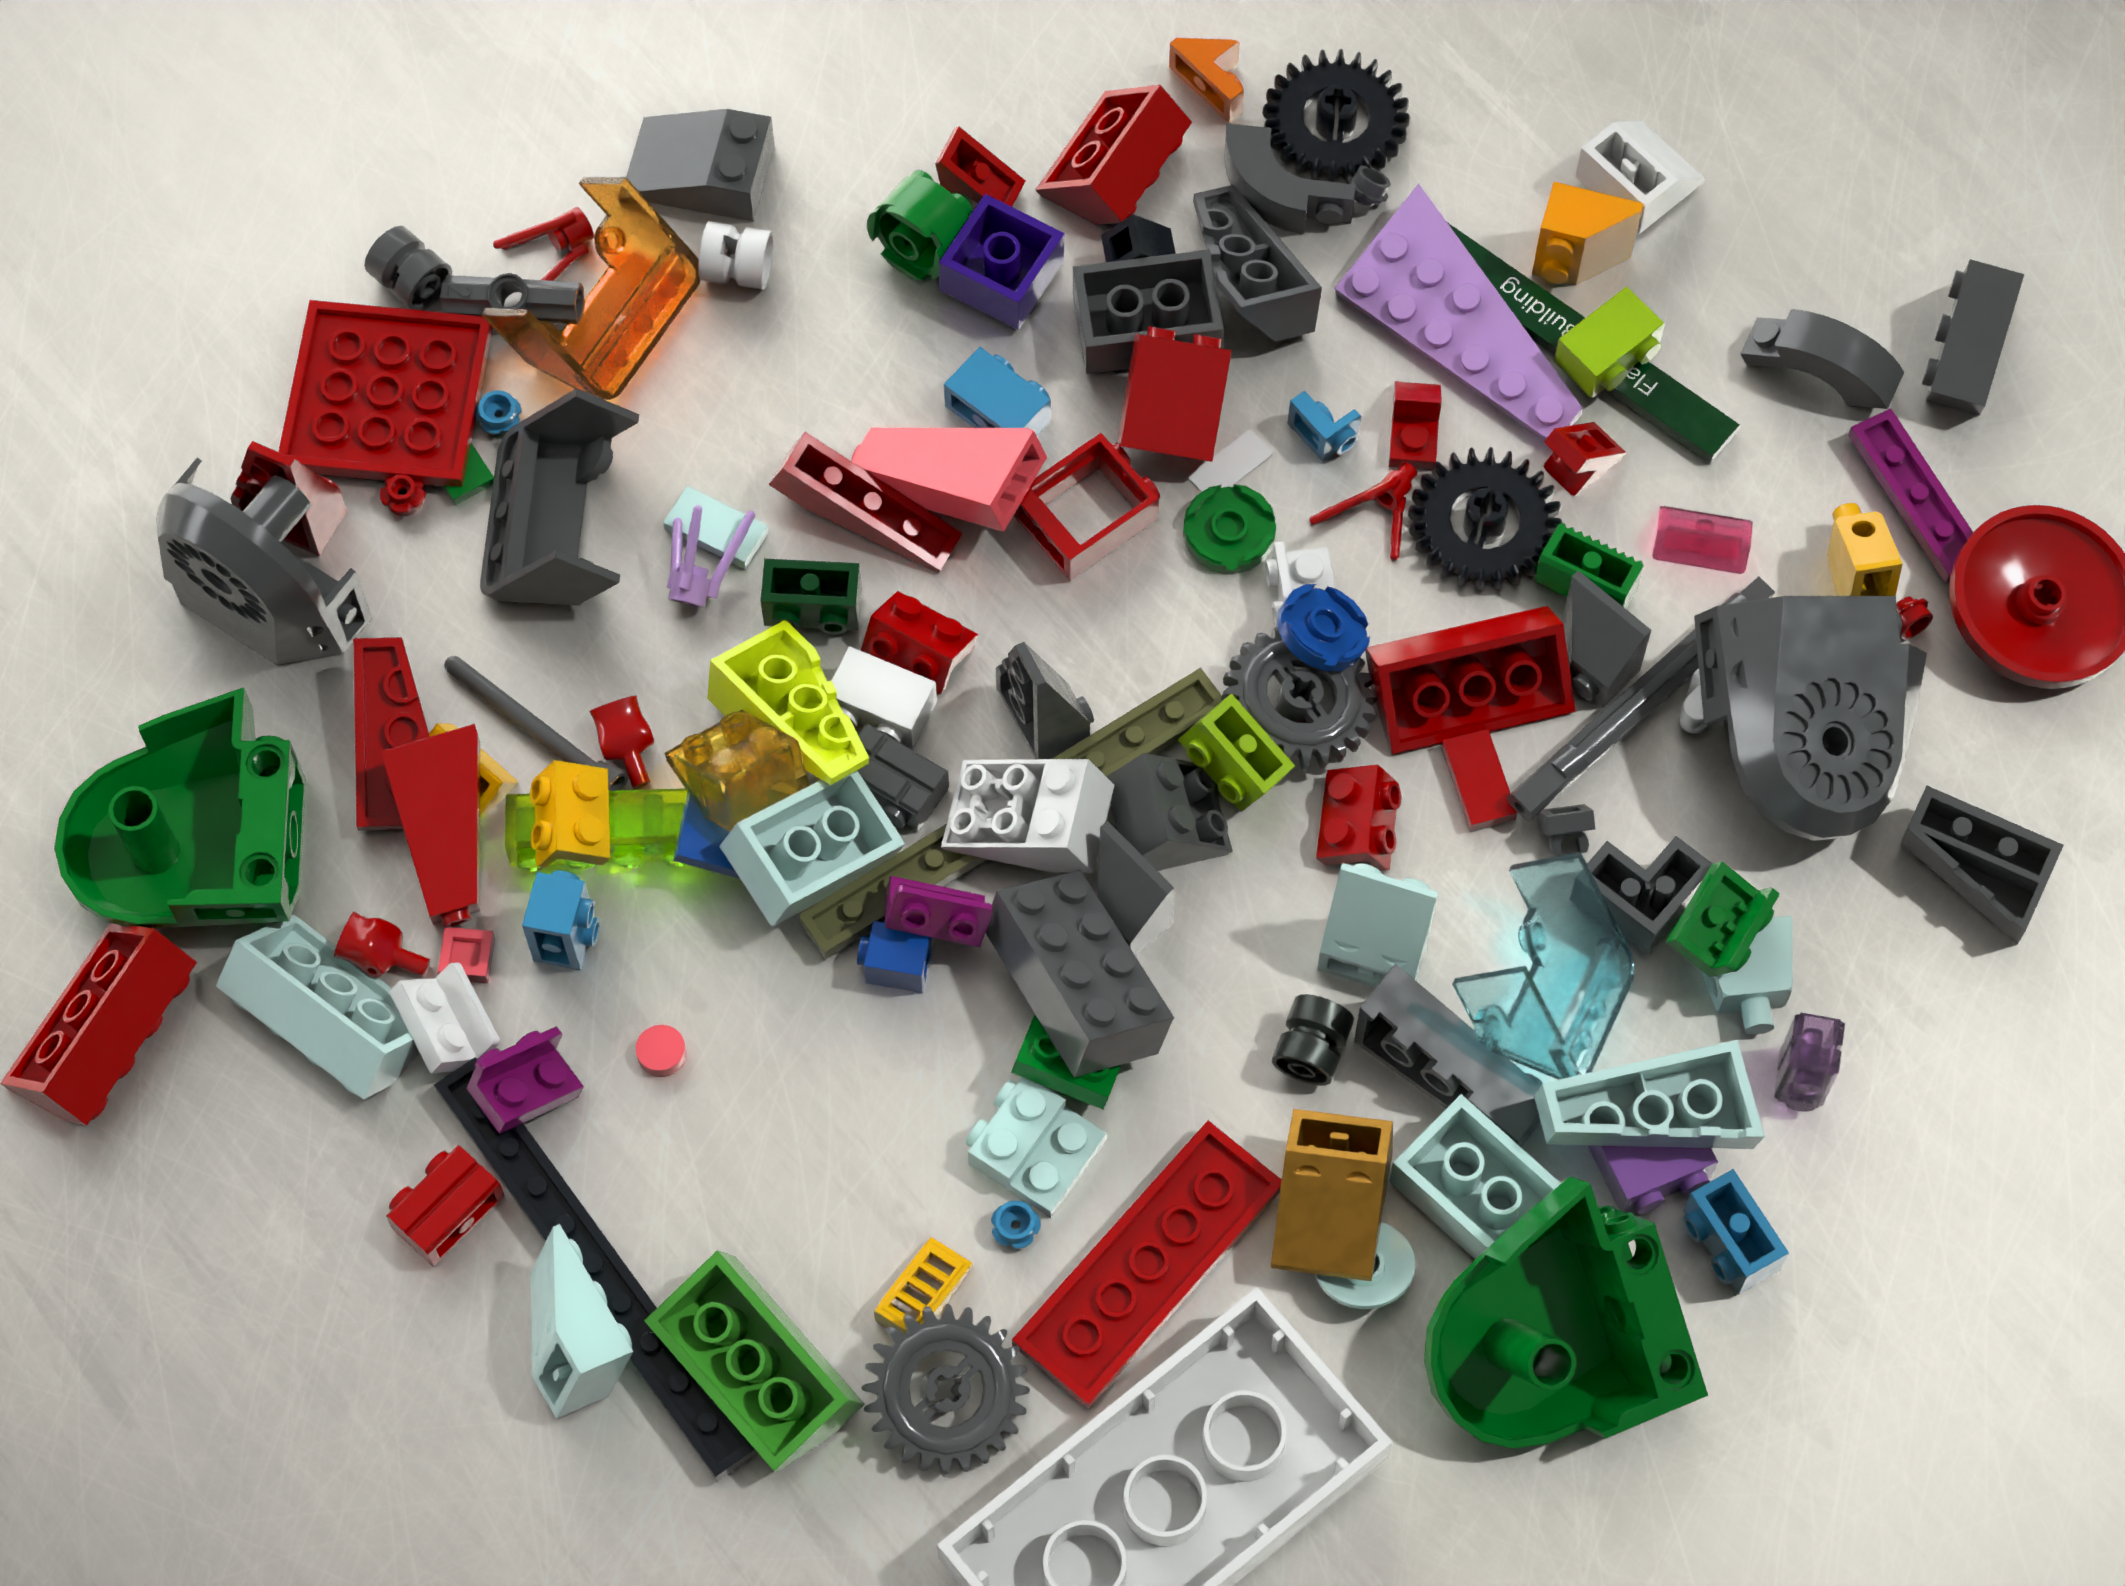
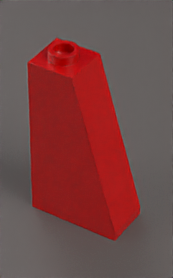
[381,724,480,928]

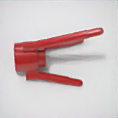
[493,206,594,281]

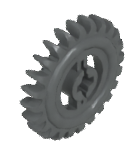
[1221,627,1378,771]
[861,1304,1030,1475]

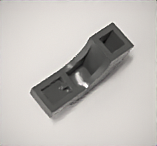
[1224,123,1356,234]
[1740,309,1904,409]

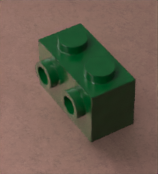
[760,558,862,634]

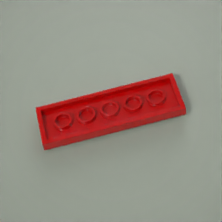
[1012,1120,1282,1410]

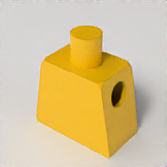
[1827,503,1903,596]

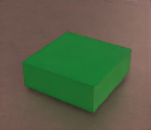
[443,443,494,505]

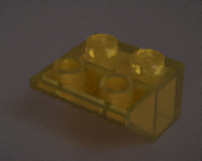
[665,710,809,831]

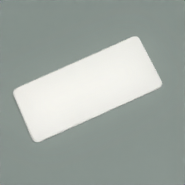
[1188,430,1273,492]

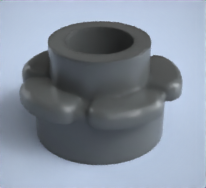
[1348,166,1391,207]

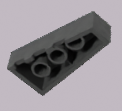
[1354,963,1543,1147]

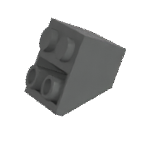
[1106,753,1233,870]

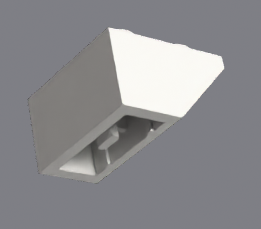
[1576,120,1704,235]

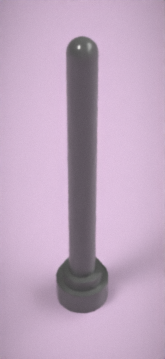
[444,656,628,803]

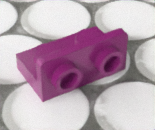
[466,1027,584,1134]

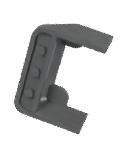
[480,388,639,605]

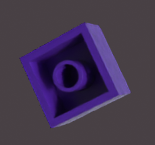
[939,194,1065,330]

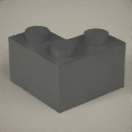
[1571,836,1713,956]

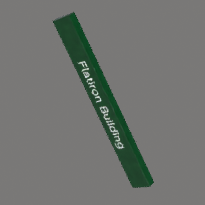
[1446,221,1740,464]

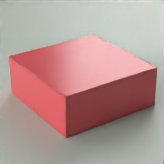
[438,927,495,983]

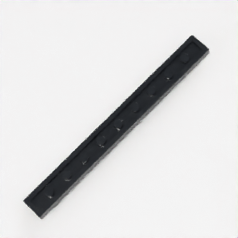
[434,1057,758,1482]

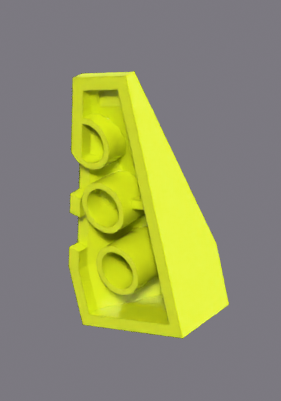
[707,621,869,785]

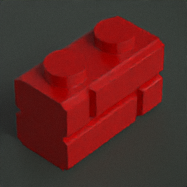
[386,1145,505,1267]

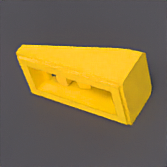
[874,1237,973,1333]

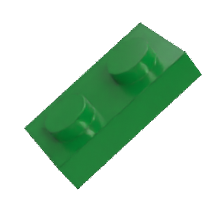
[1666,861,1780,977]

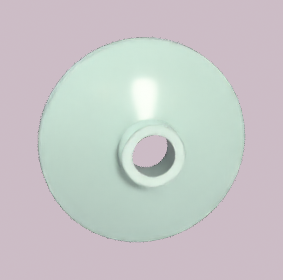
[1315,1222,1415,1309]

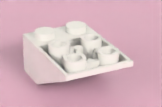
[941,759,1114,873]

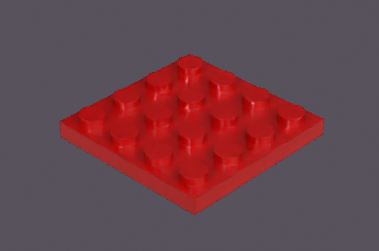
[278,300,493,487]

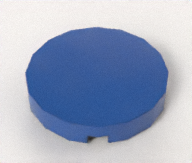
[1277,584,1370,671]

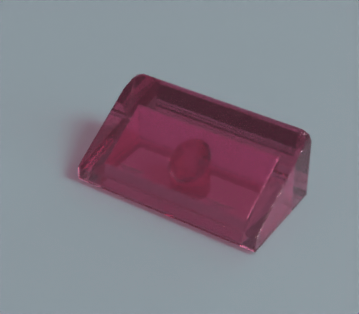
[1652,506,1753,574]

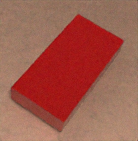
[1441,728,1517,832]

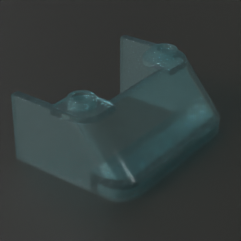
[1452,852,1634,1080]

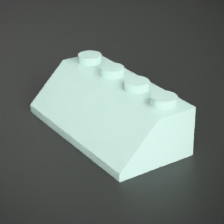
[216,915,420,1099]

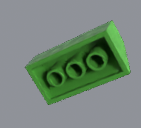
[644,1250,865,1472]

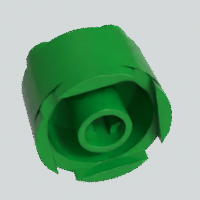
[867,169,972,281]

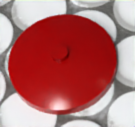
[1949,505,2125,689]

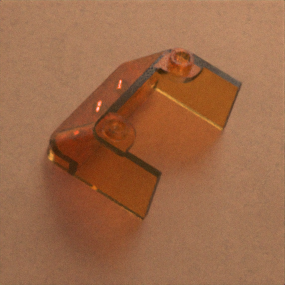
[481,177,701,400]

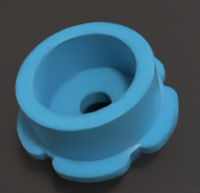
[476,390,522,435]
[991,1201,1041,1249]

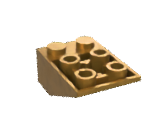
[1271,1109,1393,1281]

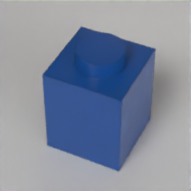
[857,921,933,993]

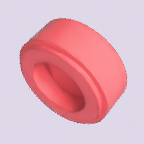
[636,1025,687,1077]

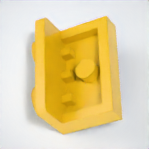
[530,760,610,868]

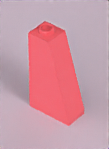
[851,428,1047,532]

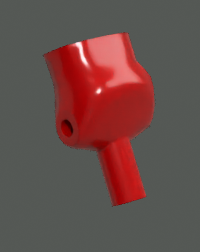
[589,695,655,789]
[334,911,430,977]

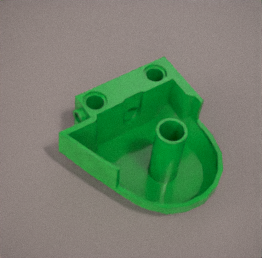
[54,688,306,928]
[1424,1177,1708,1448]

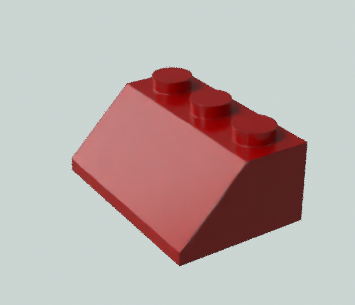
[1035,84,1192,225]

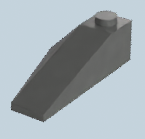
[1193,185,1322,342]
[996,642,1094,759]

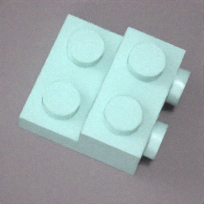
[966,1077,1107,1218]

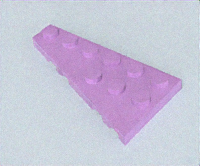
[1334,184,1583,441]

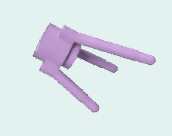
[667,505,755,608]

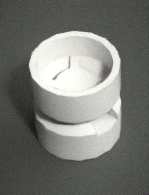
[699,221,774,290]

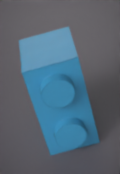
[944,347,1051,436]

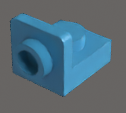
[1287,391,1361,462]

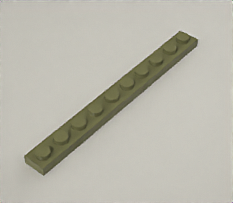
[798,667,1222,960]

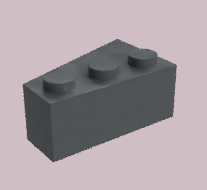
[1922,259,2024,415]
[1901,785,2064,945]

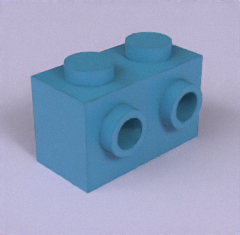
[522,870,600,971]
[1683,1169,1789,1295]

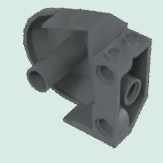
[156,457,372,666]
[1694,596,1927,841]

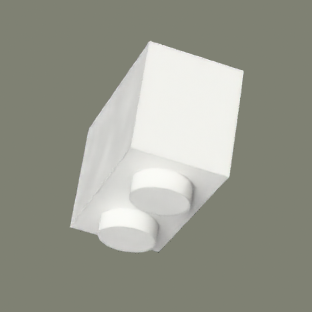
[831,646,937,749]

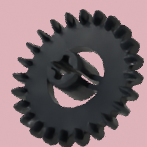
[1262,49,1411,182]
[1408,447,1563,590]

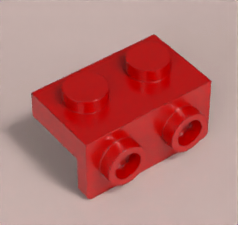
[861,591,978,694]
[1316,764,1402,871]

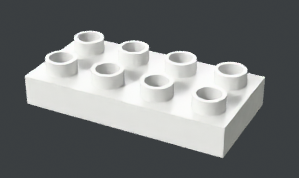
[937,1286,1393,1586]

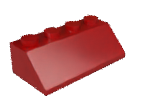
[1365,606,1576,754]
[0,923,197,1126]

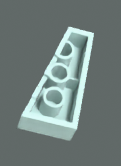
[1534,1040,1765,1149]

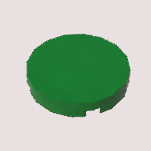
[1183,484,1276,574]

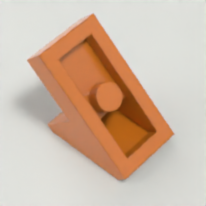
[1169,38,1244,123]

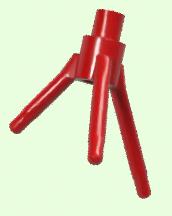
[1309,462,1417,561]

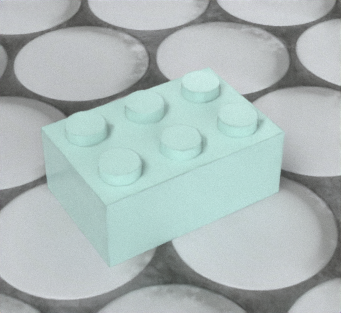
[719,771,905,927]
[1389,1094,1561,1259]

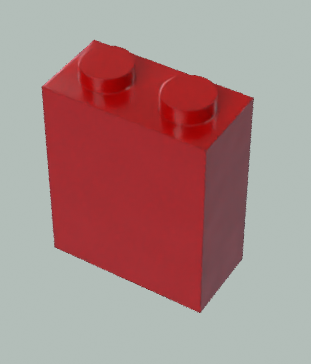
[1117,326,1232,462]

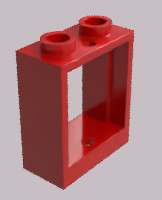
[1013,433,1160,581]

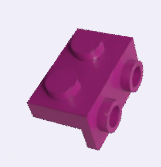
[885,876,992,947]

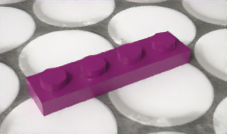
[1848,408,1973,584]

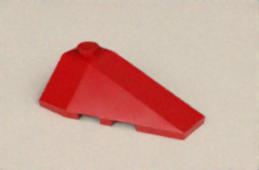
[230,441,347,556]

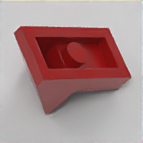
[935,126,1026,207]
[1388,381,1442,471]
[1543,422,1627,496]

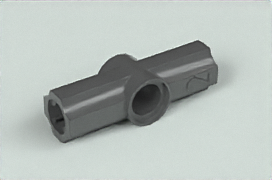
[440,273,585,326]

